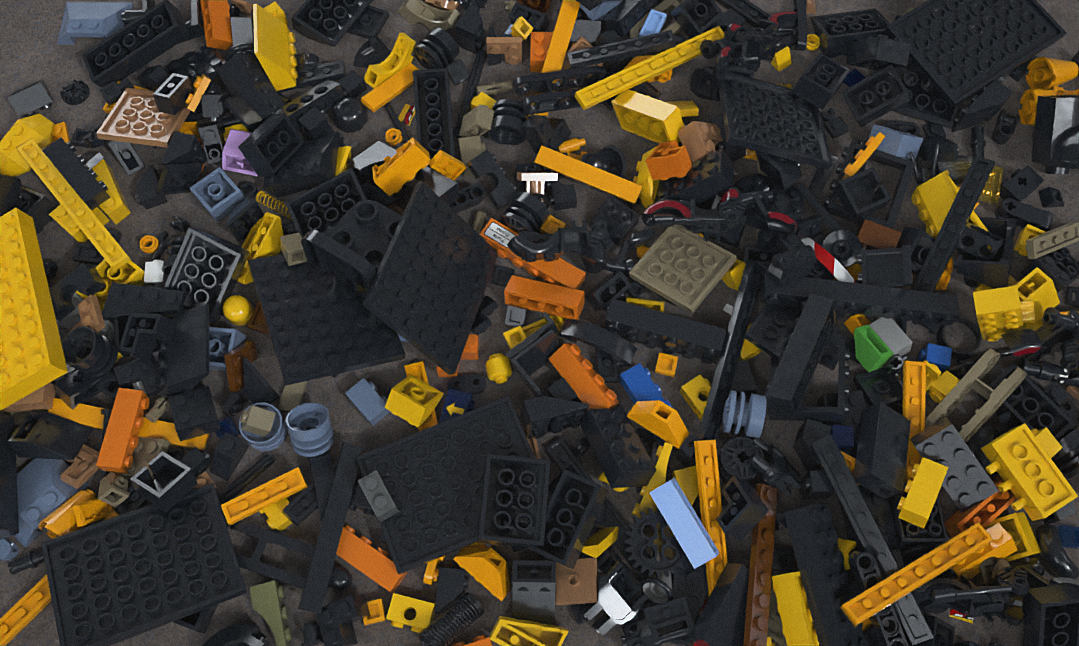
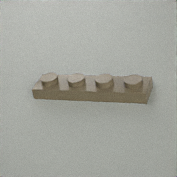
[1026,222,1079,259]

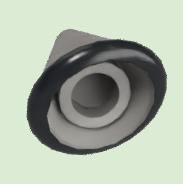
[640,570,674,604]

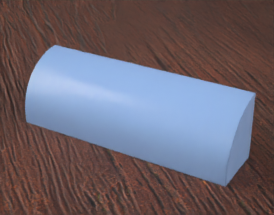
[649,478,720,569]

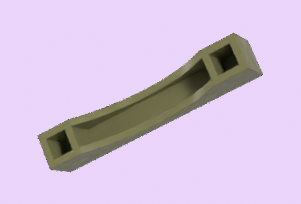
[249,580,293,646]

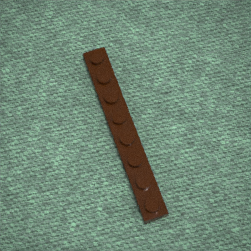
[743,483,778,646]

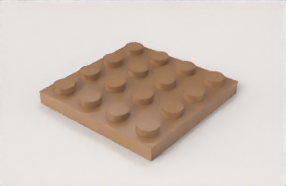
[96,88,191,148]

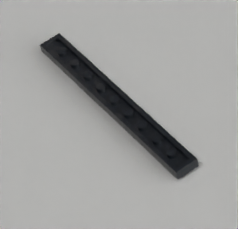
[697,259,762,441]
[812,434,934,645]

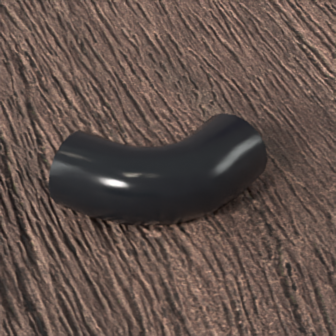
[1036,524,1079,579]

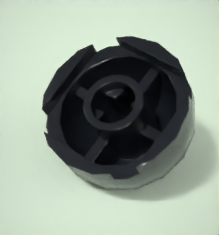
[332,97,368,133]

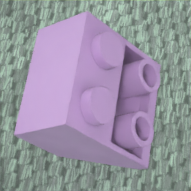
[222,129,258,176]

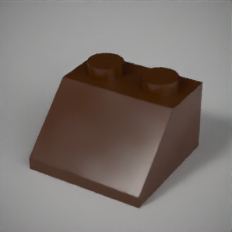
[855,219,902,250]

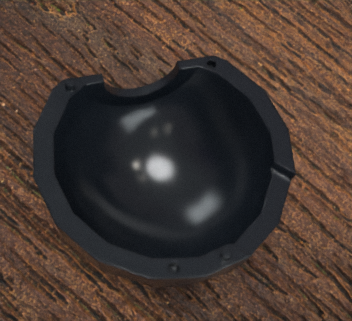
[581,145,627,189]

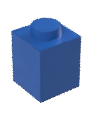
[918,343,952,371]

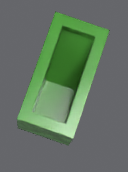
[854,324,894,372]

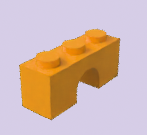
[952,522,1018,579]

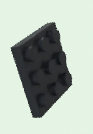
[166,44,226,89]

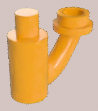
[557,138,587,161]

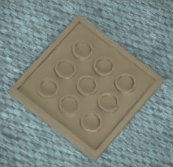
[629,225,737,314]

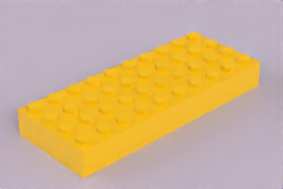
[0,208,68,411]

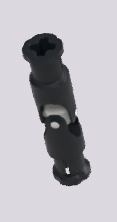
[1018,358,1079,388]

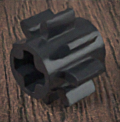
[885,354,909,380]

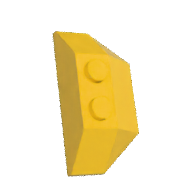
[0,113,54,177]
[633,146,660,208]
[238,212,284,285]

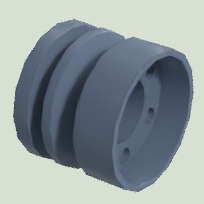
[722,390,767,438]
[286,402,334,457]
[239,403,287,452]

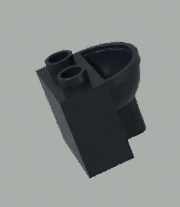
[1032,95,1079,175]

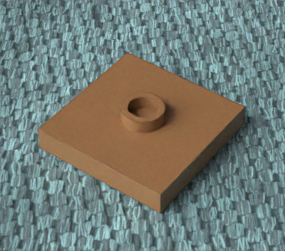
[555,557,597,606]

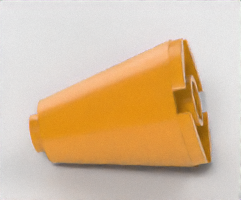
[1026,57,1079,90]
[37,489,97,539]

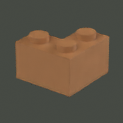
[678,121,722,163]

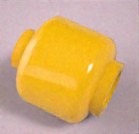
[485,353,513,384]

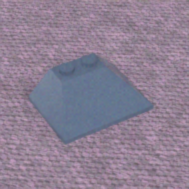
[57,2,133,45]
[13,458,90,547]

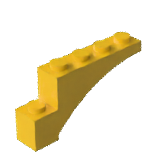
[632,442,673,559]

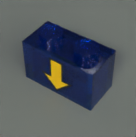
[438,389,475,424]

